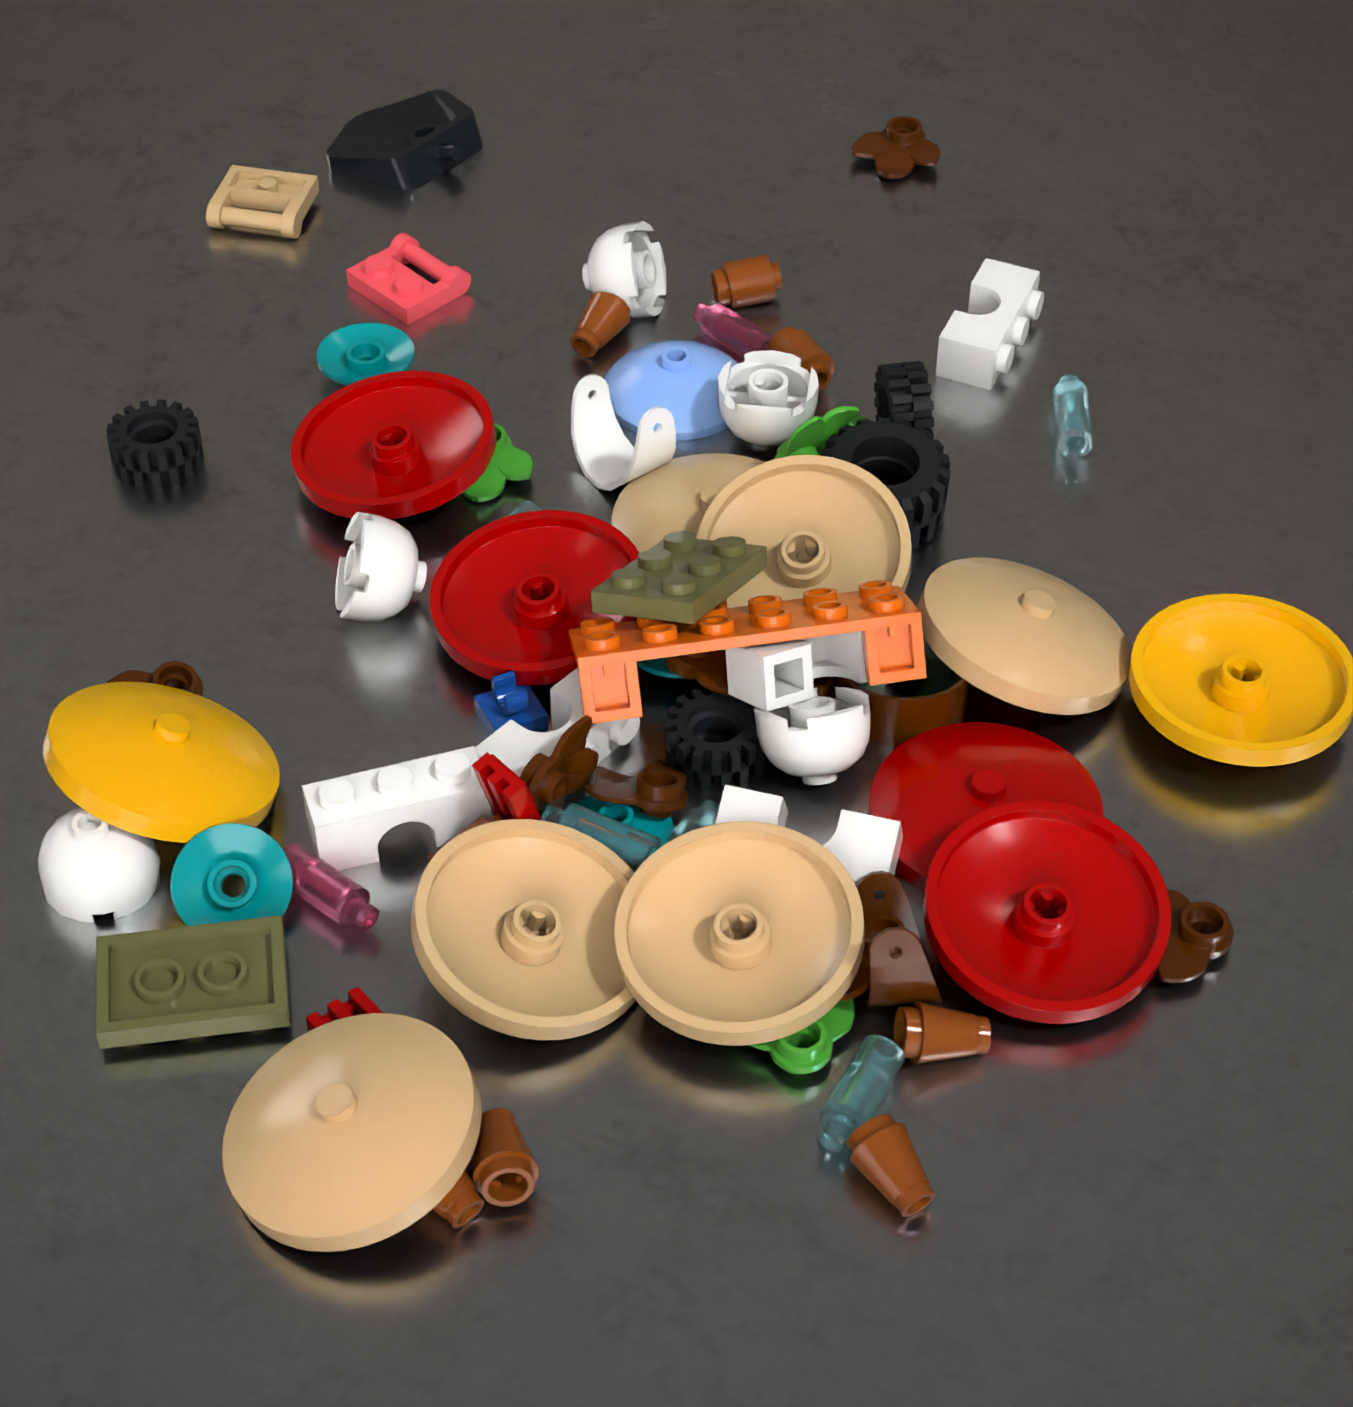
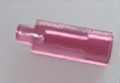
[693,303,774,358]
[283,843,379,930]

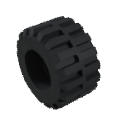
[821,417,951,550]

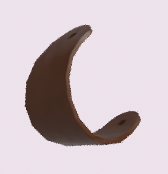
[833,669,970,748]
[856,871,943,1007]

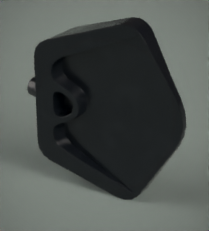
[326,90,483,190]

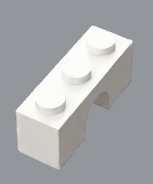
[935,258,1044,390]
[725,631,867,712]
[475,668,640,777]
[302,746,492,875]
[715,785,903,899]

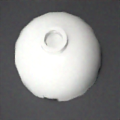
[582,221,667,319]
[718,350,819,446]
[335,511,427,622]
[754,687,871,785]
[38,807,161,923]

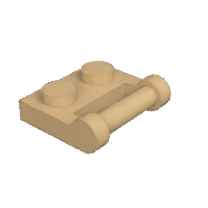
[206,165,319,239]

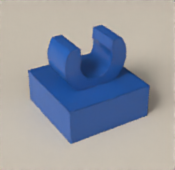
[474,671,548,736]

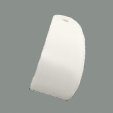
[571,374,676,491]

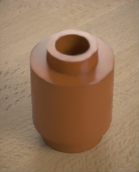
[710,254,782,310]
[768,327,835,392]

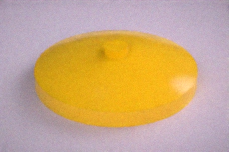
[1128,594,1353,767]
[43,682,280,843]

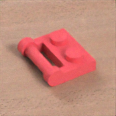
[346,233,471,325]

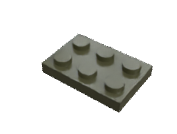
[591,531,768,624]
[96,915,290,1049]

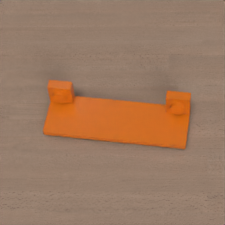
[569,580,927,724]

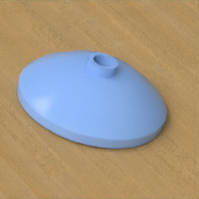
[604,340,739,441]

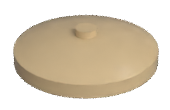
[612,453,764,553]
[696,455,912,608]
[917,557,1132,715]
[411,819,635,1040]
[614,821,865,1046]
[222,1013,482,1252]

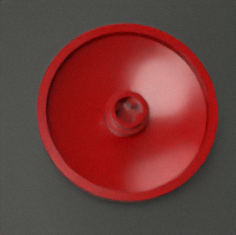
[290,371,496,519]
[429,510,639,686]
[868,722,1104,892]
[922,800,1171,1024]

